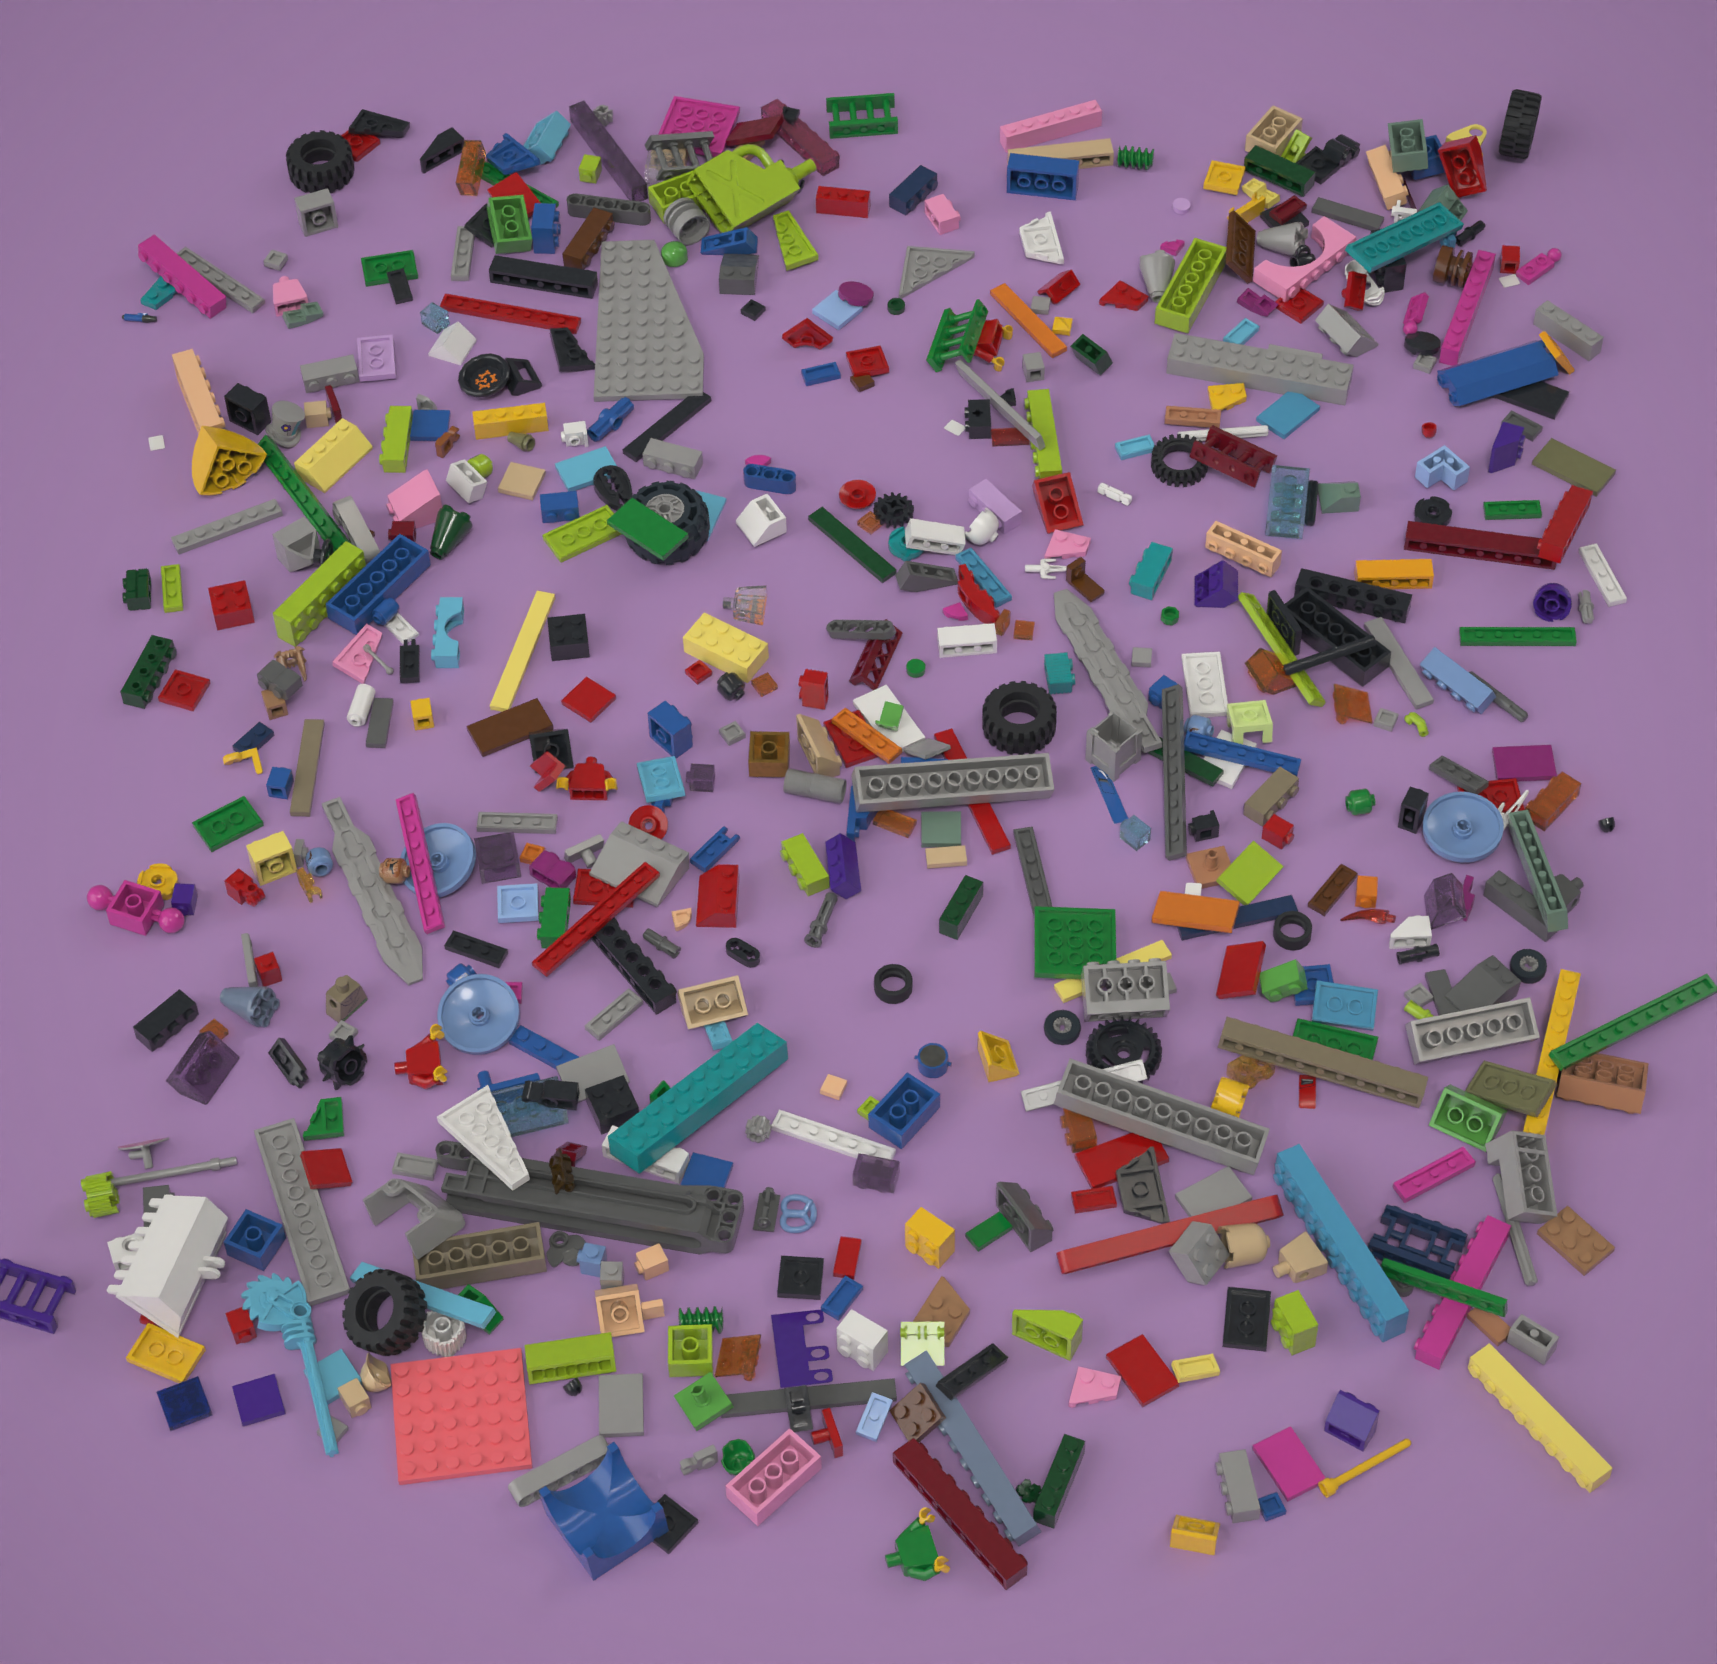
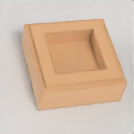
[820,1074,847,1100]
[641,1299,665,1320]

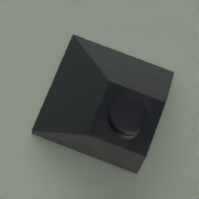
[528,729,574,773]

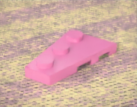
[333,624,382,684]

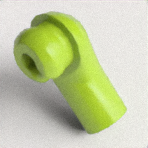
[1404,712,1429,737]

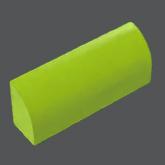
[524,1332,616,1385]

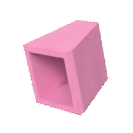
[386,469,442,529]

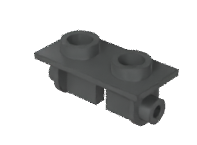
[753,1187,780,1232]

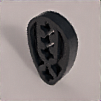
[593,465,632,511]

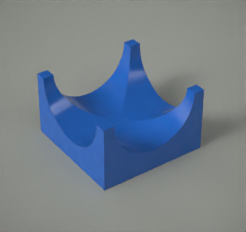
[539,1442,669,1581]

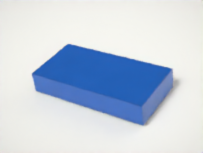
[801,362,841,386]
[821,1275,863,1321]

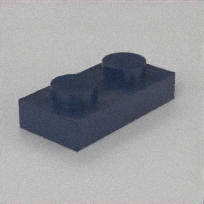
[232,721,275,760]

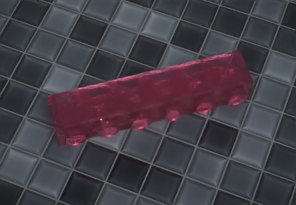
[761,99,840,176]

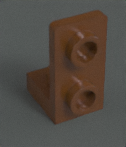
[1066,557,1105,602]

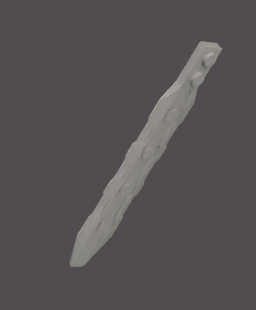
[1054,589,1162,753]
[322,797,423,985]

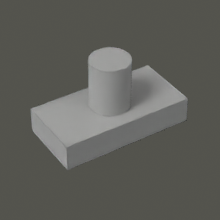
[564,834,604,868]

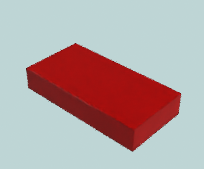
[1071,1186,1117,1214]
[833,1236,862,1280]

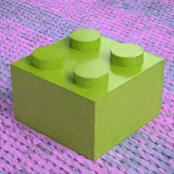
[1271,1290,1319,1355]
[668,1324,713,1377]

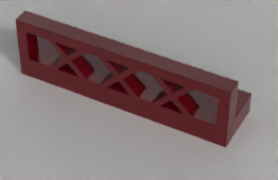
[849,619,903,690]

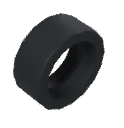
[1273,911,1312,951]
[874,964,913,1004]

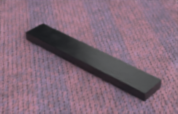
[622,392,712,462]

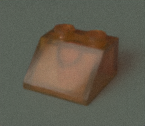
[1244,648,1296,695]

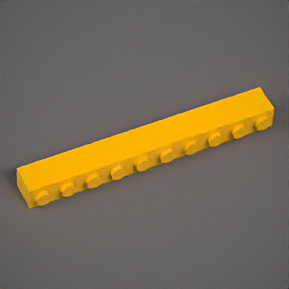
[1523,969,1581,1135]

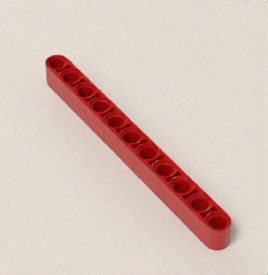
[1056,1195,1284,1274]

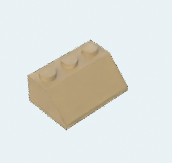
[796,714,842,777]
[677,975,748,1030]

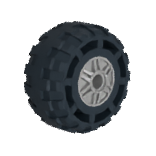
[625,480,710,565]

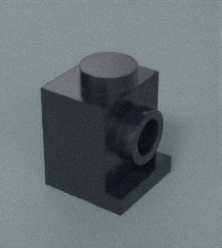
[1188,810,1220,842]

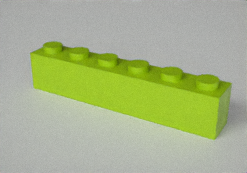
[1024,389,1062,479]

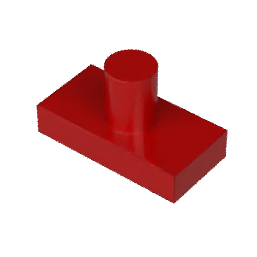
[1341,271,1367,311]
[810,1408,843,1458]

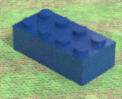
[1007,153,1079,201]

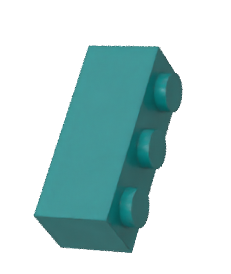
[1129,542,1173,600]

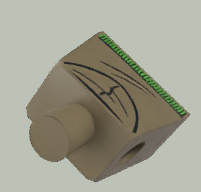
[326,975,368,1023]

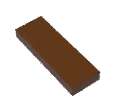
[1308,864,1358,917]

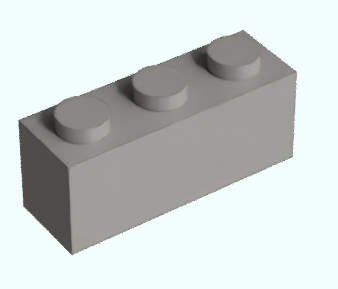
[300,354,359,393]
[643,438,703,479]
[1215,1449,1261,1523]

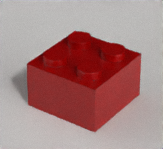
[208,580,255,631]

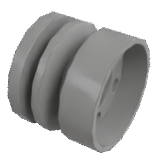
[664,197,710,245]

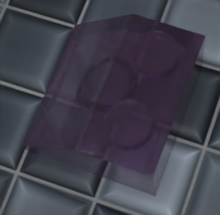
[1424,873,1467,930]

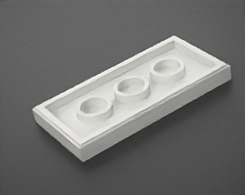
[1181,652,1228,717]
[853,685,925,752]

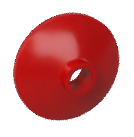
[839,480,876,509]
[628,805,668,839]

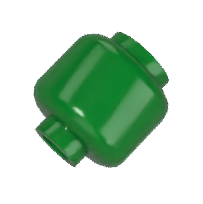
[1345,788,1376,816]

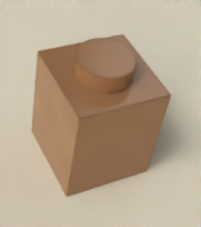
[261,690,288,720]

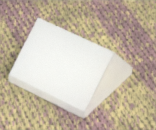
[428,321,477,365]

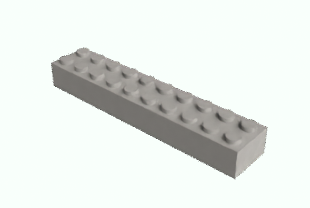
[1166,333,1354,406]
[851,753,1054,812]
[1054,1058,1270,1175]

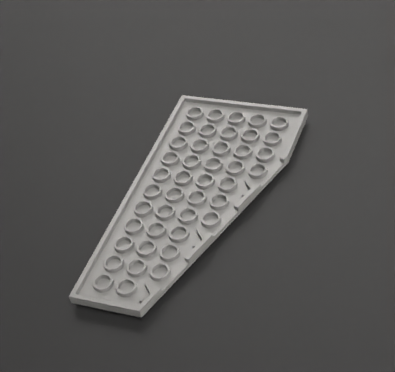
[594,240,704,402]

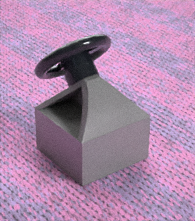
[272,517,334,572]

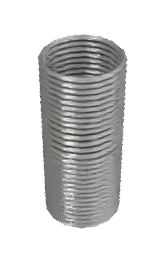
[783,768,847,804]

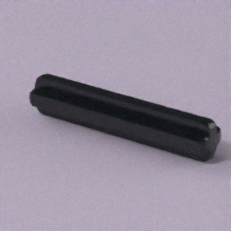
[1304,480,1318,526]

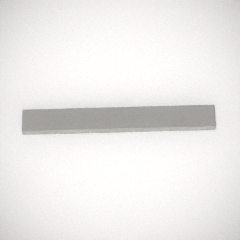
[955,359,1045,451]

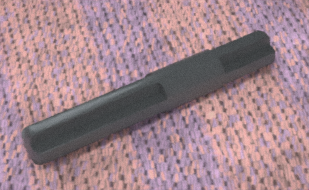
[1469,671,1528,722]

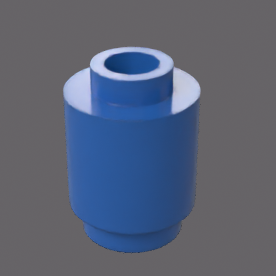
[371,598,399,625]

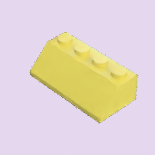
[294,418,373,493]

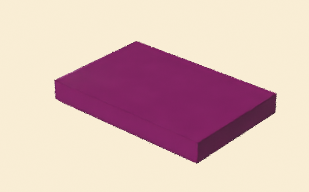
[1492,745,1557,782]

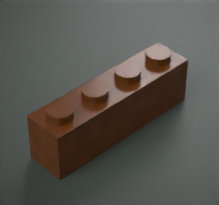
[562,207,615,269]

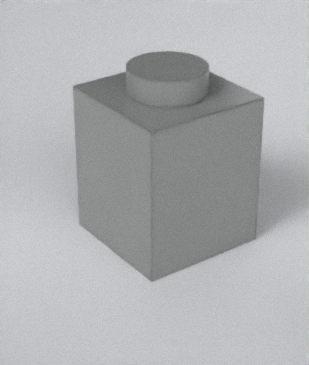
[1022,352,1045,382]
[600,1261,624,1289]

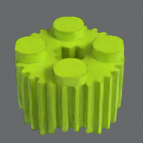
[81,1171,120,1218]

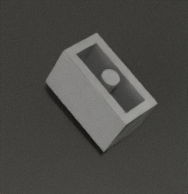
[1507,1314,1559,1365]

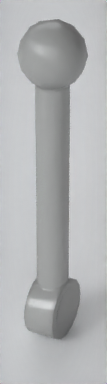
[363,644,394,675]

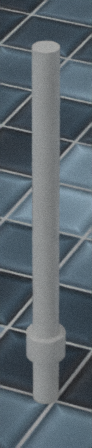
[111,1156,237,1187]

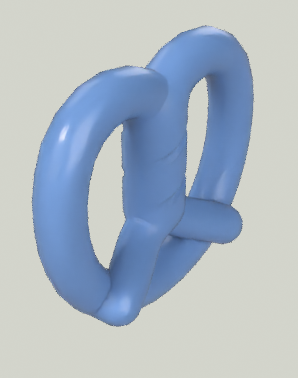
[780,1194,817,1233]

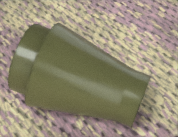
[507,432,535,452]

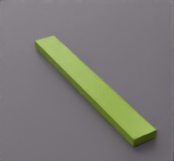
[1238,592,1326,707]

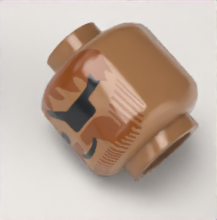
[379,858,410,884]

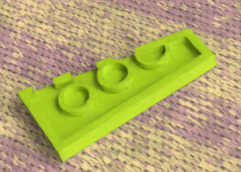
[773,210,819,271]

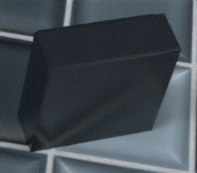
[740,299,766,321]

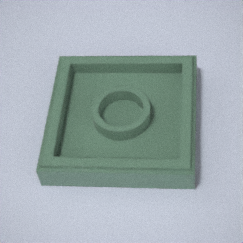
[921,811,961,848]

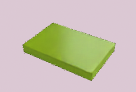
[1216,840,1284,905]

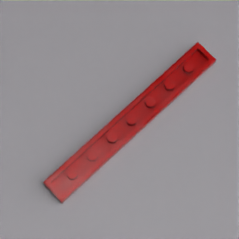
[440,293,581,334]
[934,728,1011,855]
[532,862,660,977]

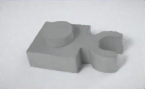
[679,1445,718,1476]

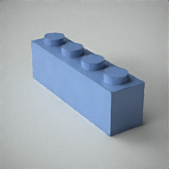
[1420,647,1496,714]

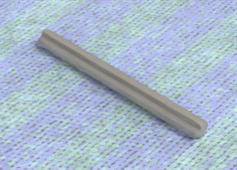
[1493,1173,1538,1286]

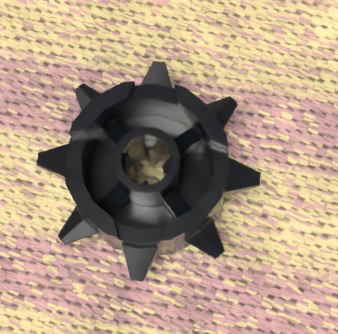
[317,1035,367,1090]

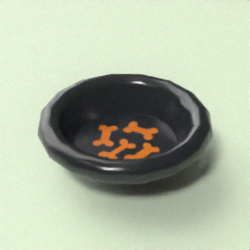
[458,353,510,398]

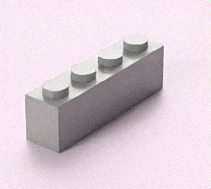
[1533,300,1604,361]

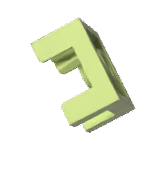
[1227,700,1273,744]

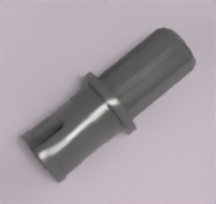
[643,928,681,959]

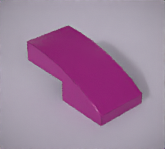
[1236,288,1278,317]
[1460,875,1475,922]

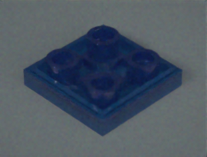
[156,1376,212,1431]

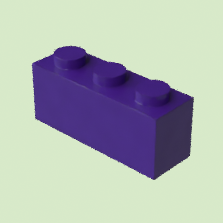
[825,833,861,899]

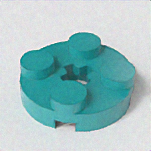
[888,526,925,562]

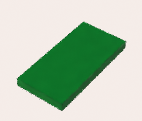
[607,498,689,561]
[1293,1018,1379,1060]

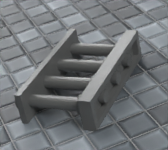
[645,131,714,180]

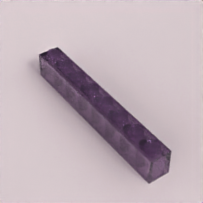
[569,101,648,202]

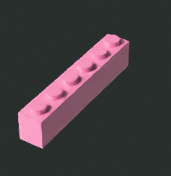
[1000,100,1102,153]

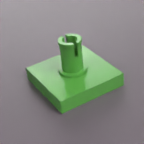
[674,1372,734,1431]

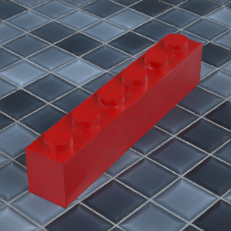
[1537,485,1593,564]

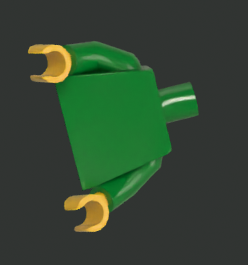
[885,1507,950,1581]

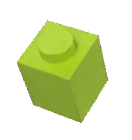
[578,154,602,184]

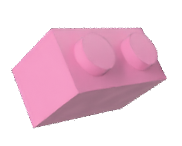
[925,194,961,235]

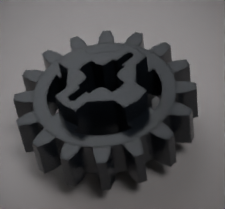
[873,492,914,528]

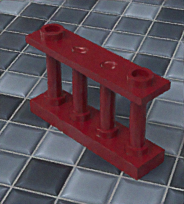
[1189,425,1278,488]

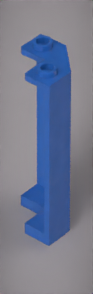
[1437,340,1559,406]

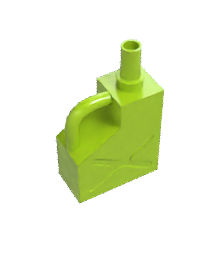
[686,144,816,233]

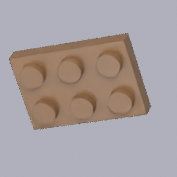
[1537,1205,1615,1276]

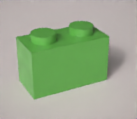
[1259,959,1308,1002]

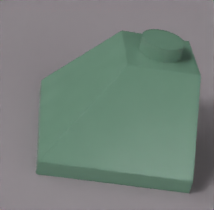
[1318,481,1361,514]

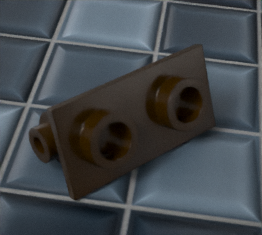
[549,1148,575,1195]

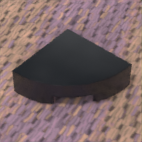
[783,106,800,125]
[1000,388,1016,406]

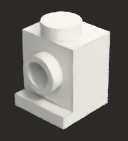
[561,421,589,447]

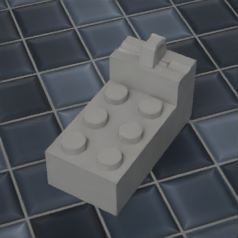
[1485,1130,1557,1224]

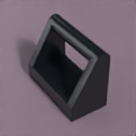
[505,358,542,396]

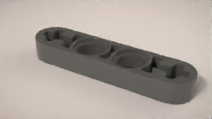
[826,620,896,640]

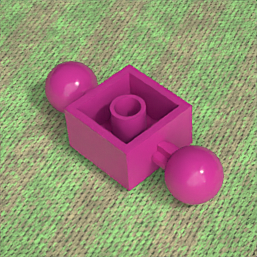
[87,880,185,936]

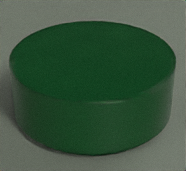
[887,298,905,315]

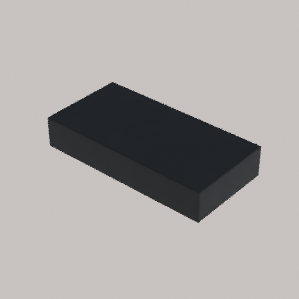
[386,268,413,305]

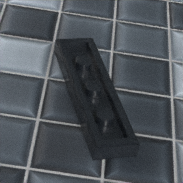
[936,1343,1009,1401]

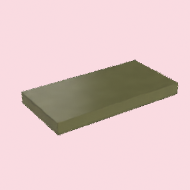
[1532,438,1616,497]
[1465,1060,1557,1117]

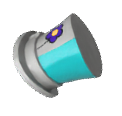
[265,401,305,448]

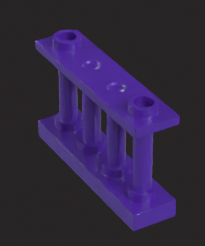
[0,1258,76,1334]

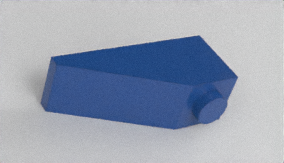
[700,227,758,255]

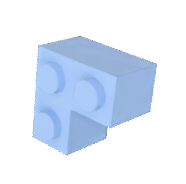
[1415,445,1470,490]

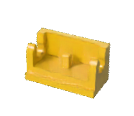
[1227,192,1266,223]

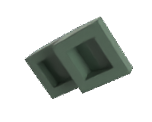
[282,302,323,329]

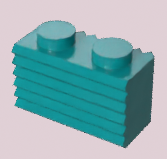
[1044,652,1076,694]

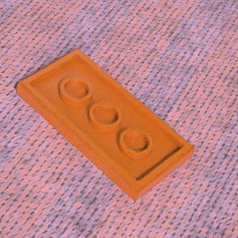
[1152,891,1240,933]

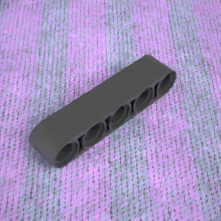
[566,193,651,226]

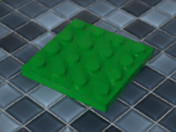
[1034,906,1117,979]

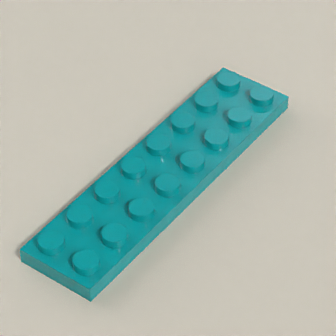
[1345,202,1464,273]

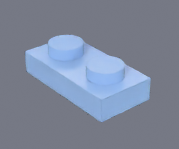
[856,1392,893,1442]

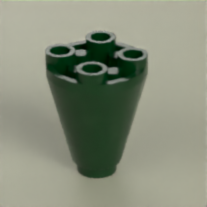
[430,505,473,560]

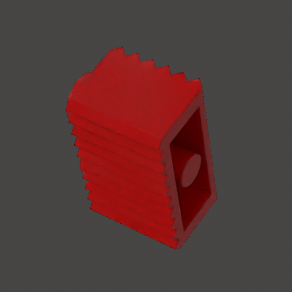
[798,668,829,710]

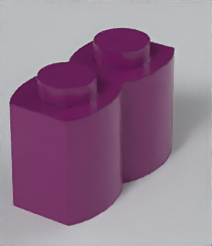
[529,850,576,888]

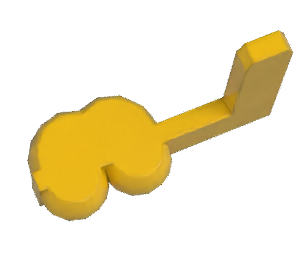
[223,748,263,775]

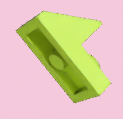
[1281,129,1312,163]

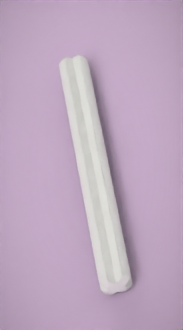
[1177,425,1268,441]

